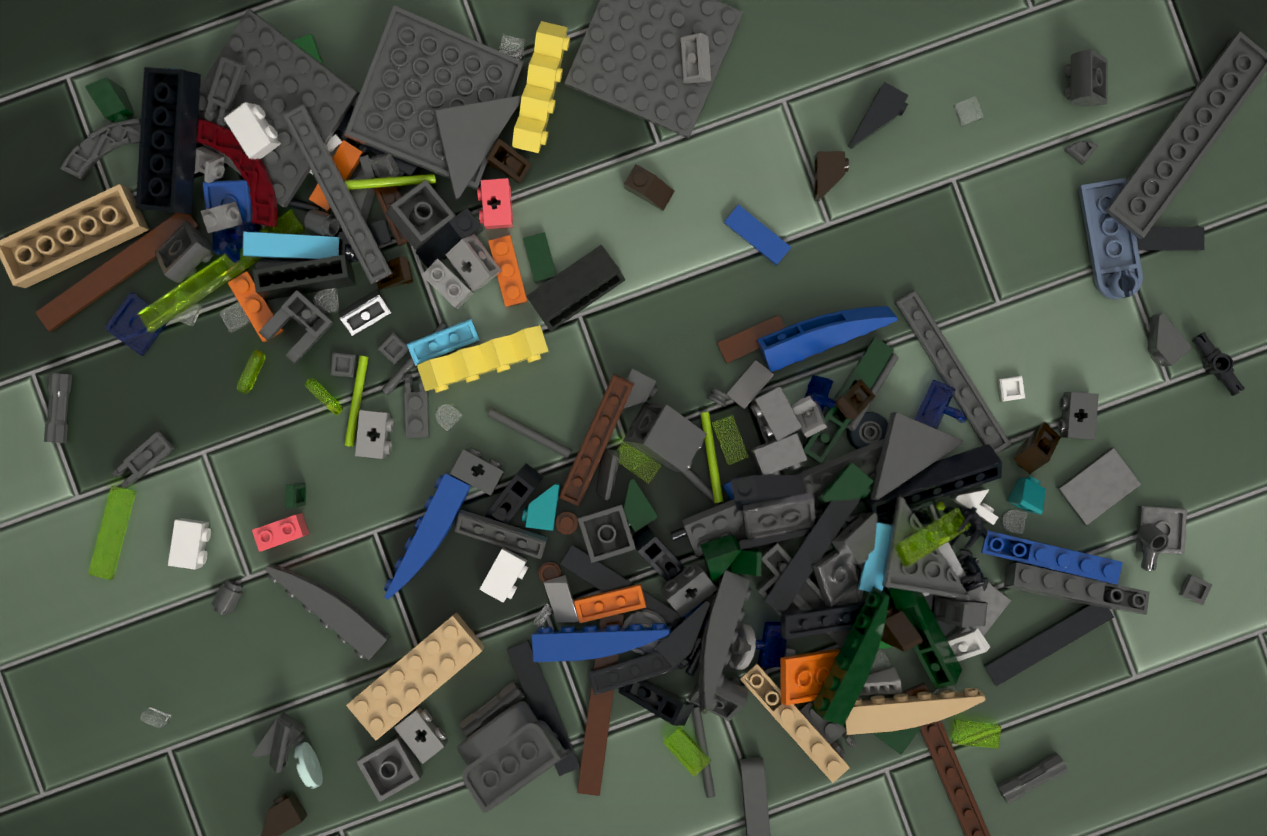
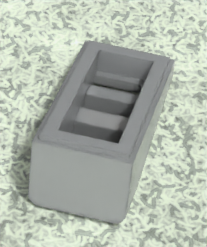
[859,667,902,696]

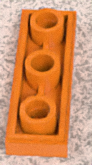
[309,140,364,212]

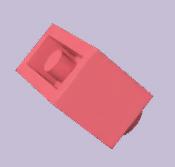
[477,178,514,230]
[252,513,309,552]

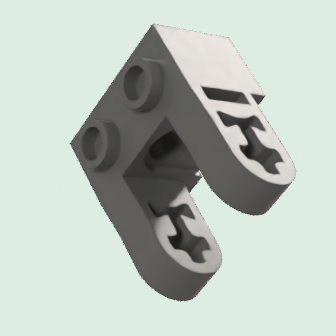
[259,290,333,364]

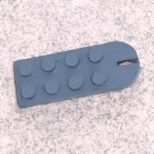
[1078,178,1143,300]

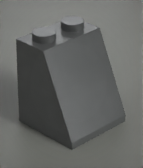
[623,402,707,473]

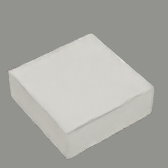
[997,376,1025,402]

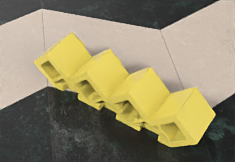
[512,21,570,153]
[417,325,549,393]

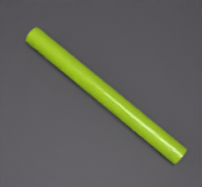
[345,174,436,190]
[344,355,369,447]
[700,412,723,503]

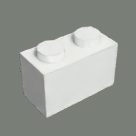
[224,102,281,159]
[168,518,211,570]
[479,547,529,603]

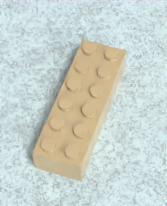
[0,184,149,288]
[346,612,485,740]

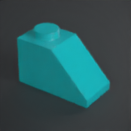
[1007,476,1046,515]
[522,484,560,531]

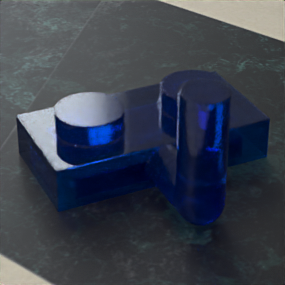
[212,221,259,263]
[804,375,836,411]
[914,379,967,429]
[755,622,787,668]

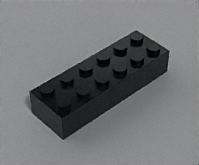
[136,67,201,214]

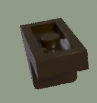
[486,138,532,183]
[377,256,413,290]
[834,379,876,420]

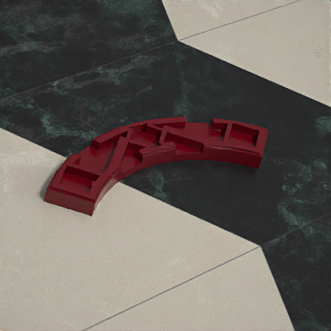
[197,119,278,227]

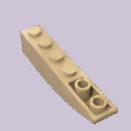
[740,663,850,783]
[845,688,985,735]

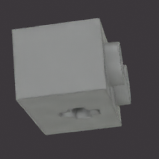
[446,234,502,291]
[422,259,474,309]
[355,410,394,459]
[394,706,447,764]

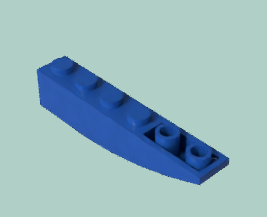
[757,306,898,372]
[384,473,472,599]
[981,530,1123,585]
[532,623,672,662]

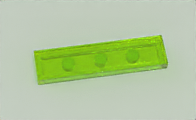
[88,486,136,580]
[893,508,969,567]

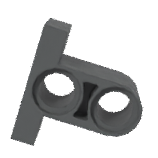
[933,597,988,628]

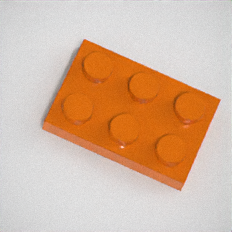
[781,649,840,706]

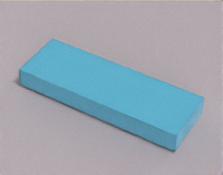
[407,318,479,366]
[858,522,892,592]

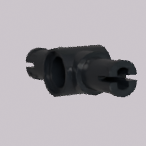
[1191,332,1245,396]

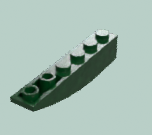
[802,337,894,464]
[811,586,890,726]
[888,587,962,689]

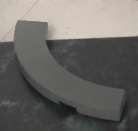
[60,118,141,180]

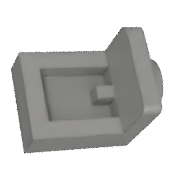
[195,146,225,183]
[201,202,243,233]
[791,396,827,437]

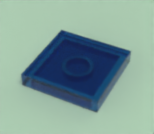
[104,292,171,356]

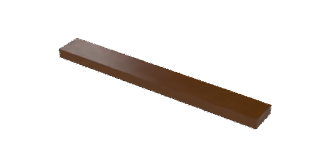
[35,213,200,332]
[577,613,624,796]
[903,682,990,836]

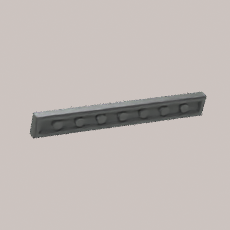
[282,104,393,284]
[895,290,1011,454]

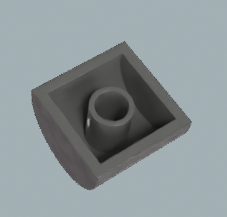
[1065,49,1108,106]
[155,221,213,283]
[578,504,636,563]
[689,672,749,721]

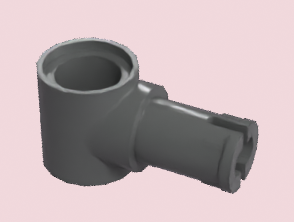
[1138,523,1169,571]

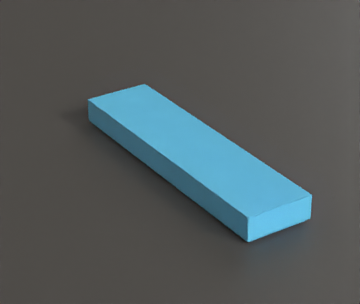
[243,232,339,260]

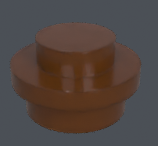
[556,511,578,534]
[538,562,561,583]

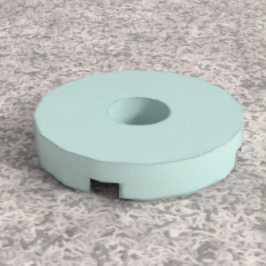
[294,742,323,789]

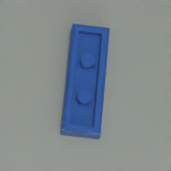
[724,204,791,266]

